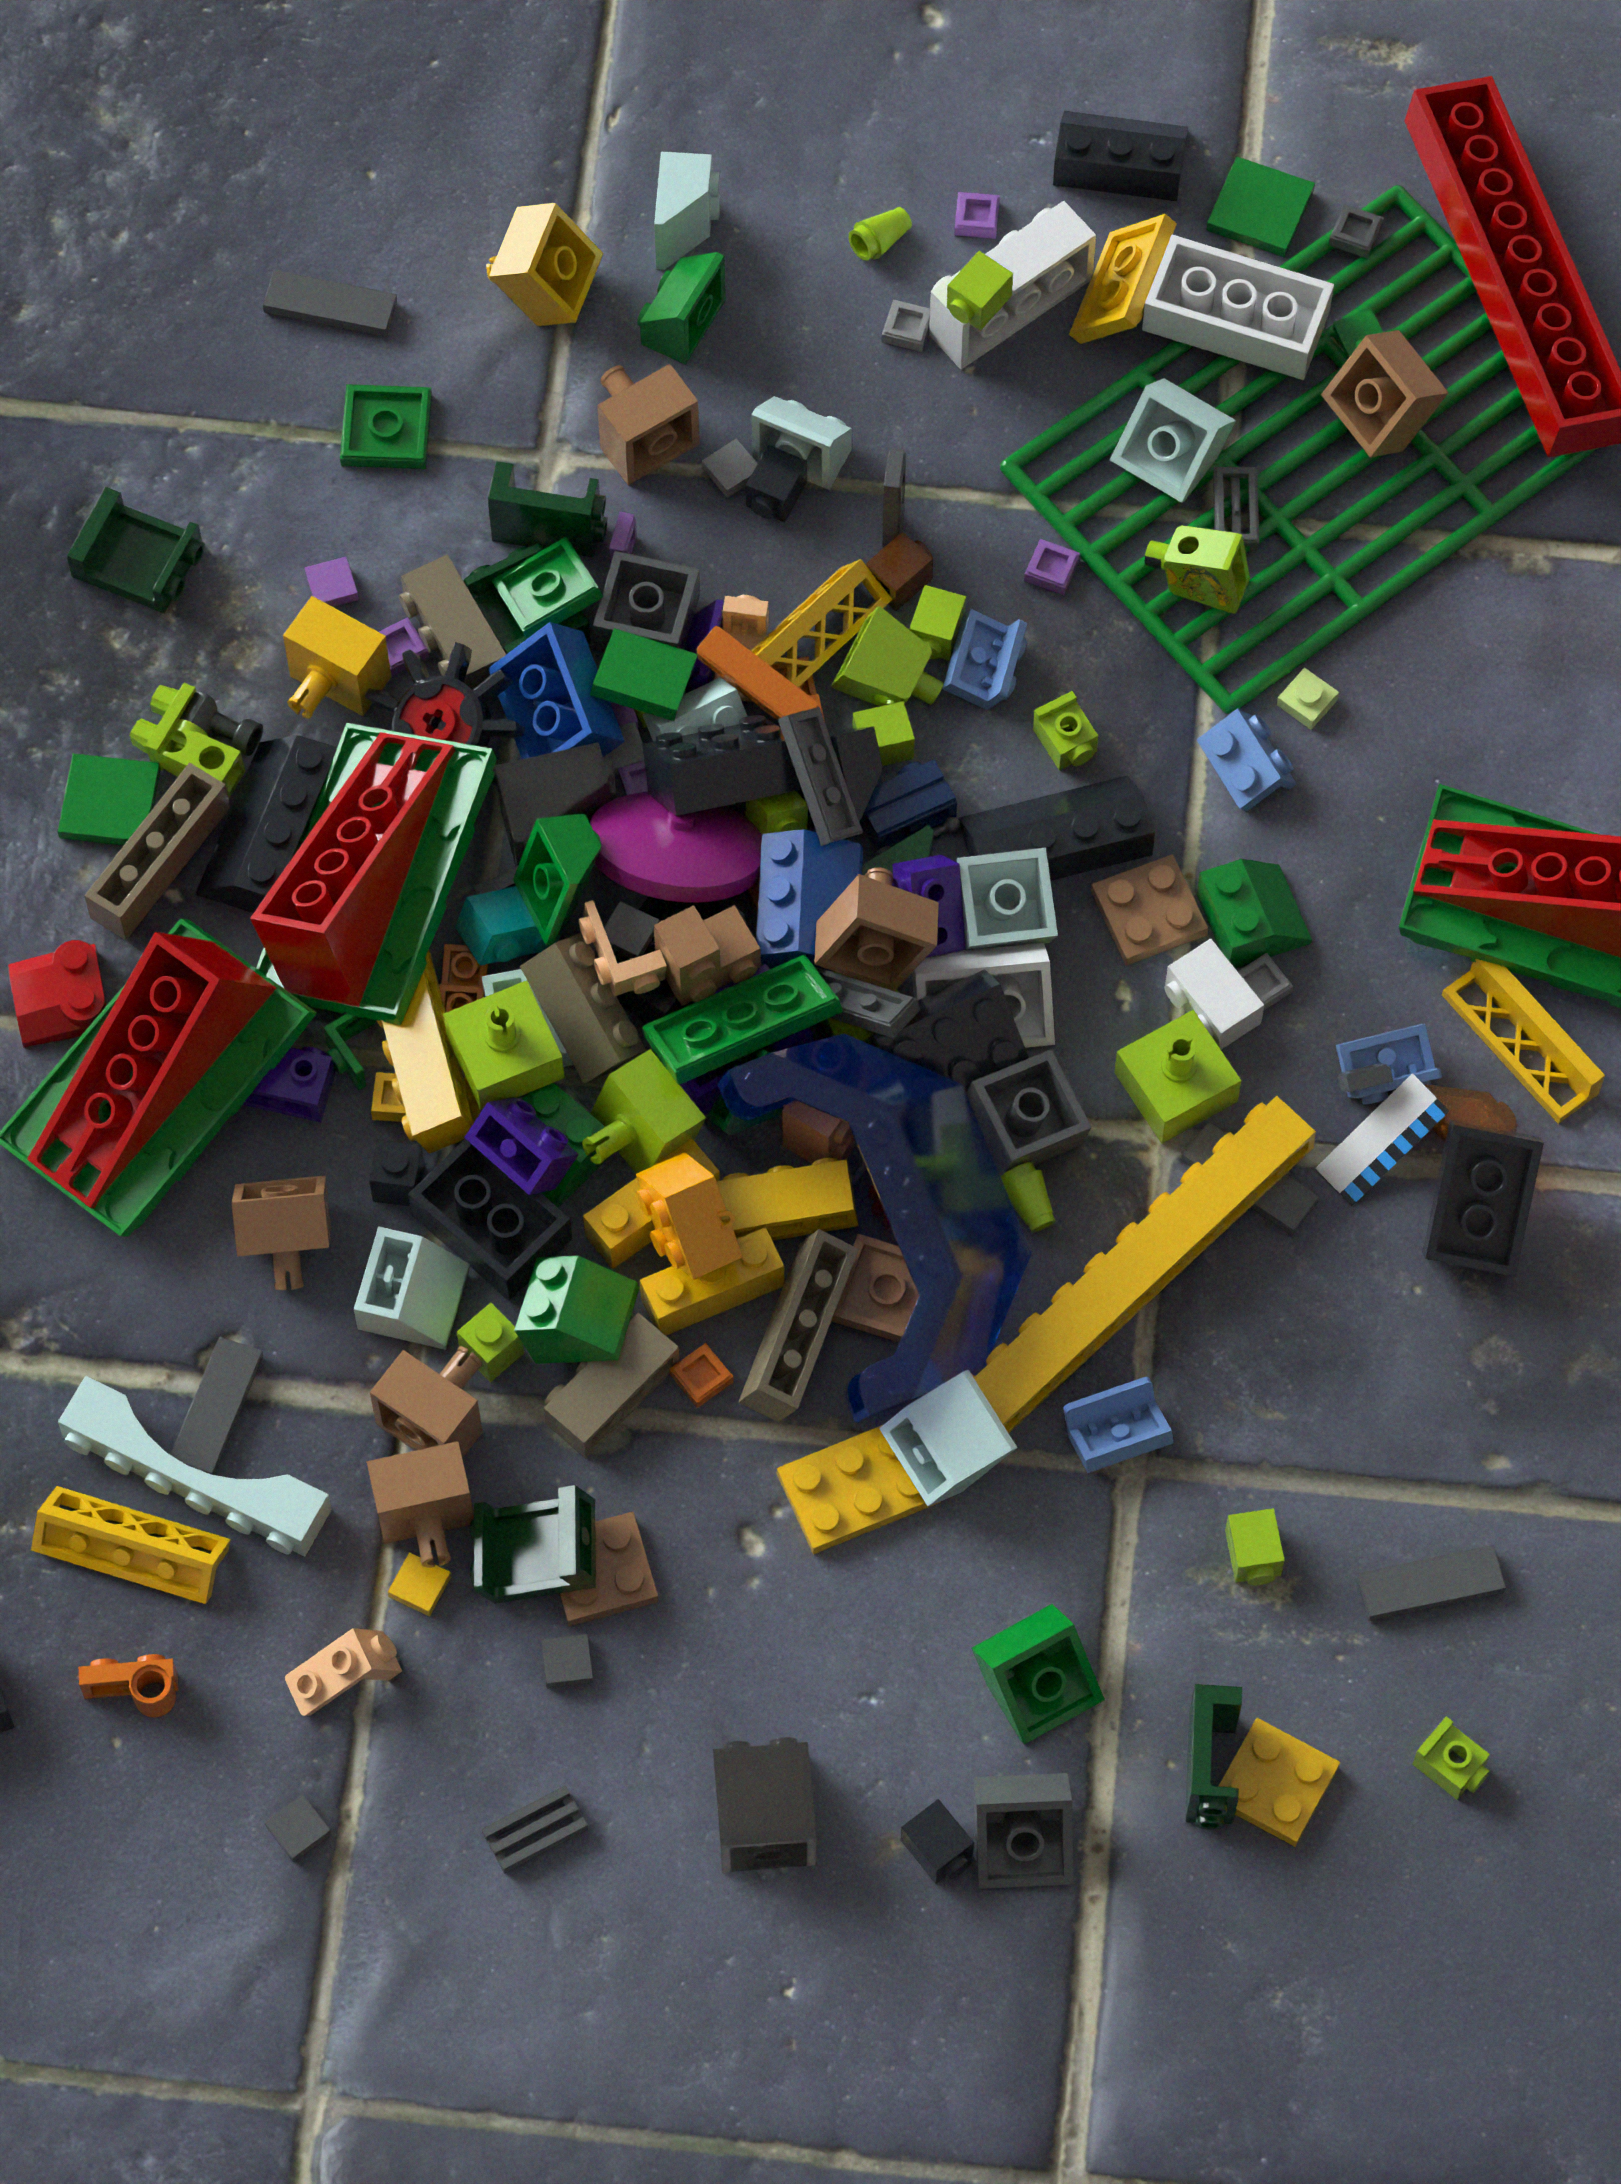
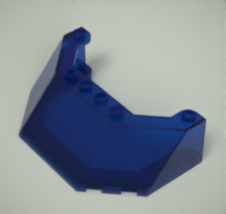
[717,1033,1032,1423]

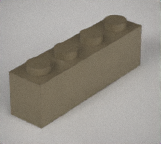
[84,762,230,940]
[738,1229,859,1422]

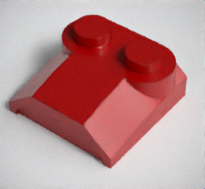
[8,940,107,1048]

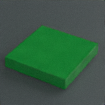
[1206,156,1315,257]
[340,384,432,469]
[492,537,603,639]
[590,628,697,721]
[57,753,161,845]

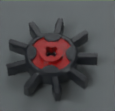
[365,642,525,787]

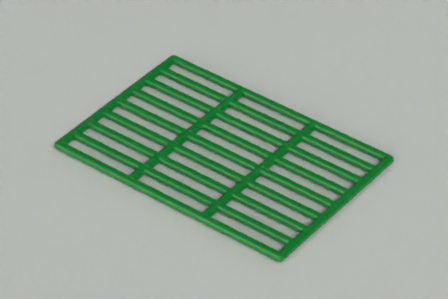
[1000,185,1599,714]

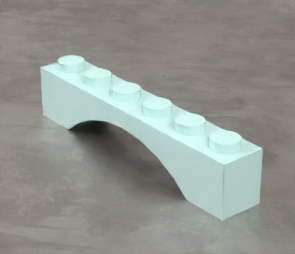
[58,1376,332,1557]

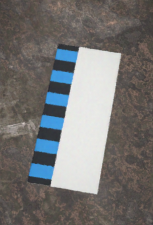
[1316,1073,1449,1206]

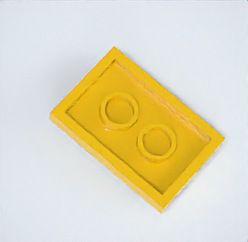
[1069,214,1177,344]
[777,1425,941,1555]

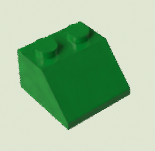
[637,252,726,365]
[513,814,601,945]
[1197,859,1312,969]
[522,1083,610,1208]
[514,1256,640,1364]
[971,1604,1105,1745]

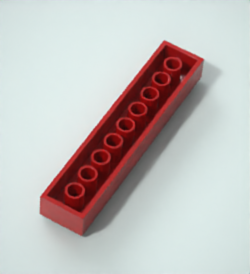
[1404,76,1621,458]

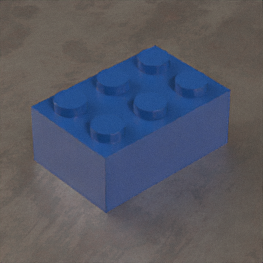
[488,622,625,787]

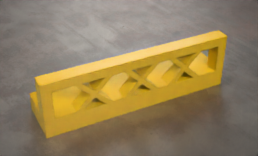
[751,559,893,687]
[1442,959,1605,1124]
[31,1486,231,1604]

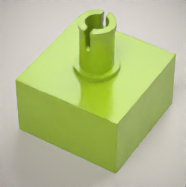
[443,980,565,1111]
[1114,1010,1242,1144]
[582,1049,706,1174]

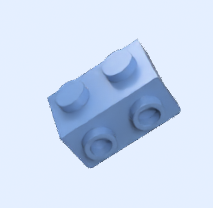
[942,609,1027,710]
[1196,708,1297,812]
[1336,1024,1442,1105]
[1063,1377,1174,1473]

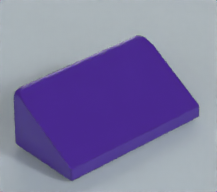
[685,599,724,693]

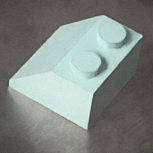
[654,152,720,270]
[1110,378,1236,503]
[752,396,852,490]
[957,848,1058,950]

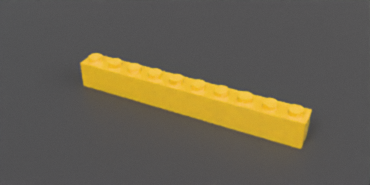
[971,1096,1316,1433]

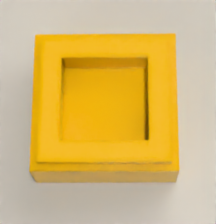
[388,1552,451,1617]

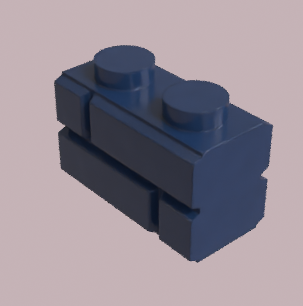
[860,760,957,852]

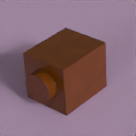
[866,531,933,611]

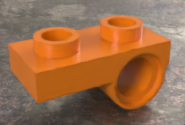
[78,1654,178,1718]

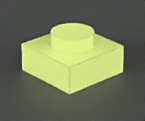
[1277,667,1339,730]

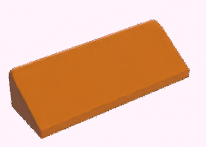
[696,626,818,722]

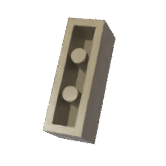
[399,554,506,689]
[520,933,646,1084]
[544,1312,680,1459]

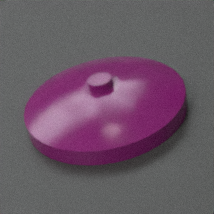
[590,792,762,902]

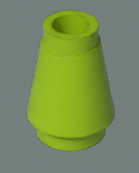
[848,207,912,261]
[1000,1162,1056,1233]

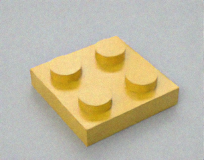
[1218,1718,1340,1847]

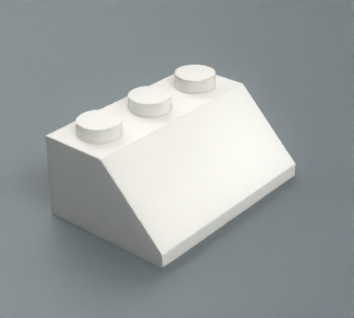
[912,943,1055,1048]

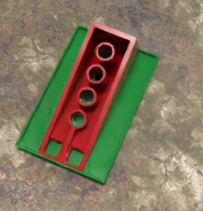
[250,723,497,1025]
[1399,784,1621,1008]
[0,918,317,1237]

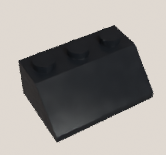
[1053,111,1188,201]

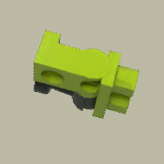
[130,683,263,799]

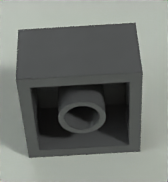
[593,551,700,652]
[962,1049,1092,1176]

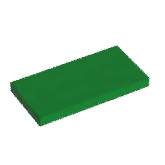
[642,955,843,1085]

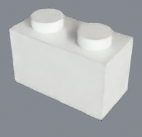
[1164,939,1264,1049]

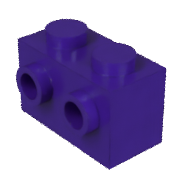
[892,855,966,958]
[243,1047,336,1123]
[464,1097,579,1195]

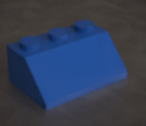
[756,829,863,971]

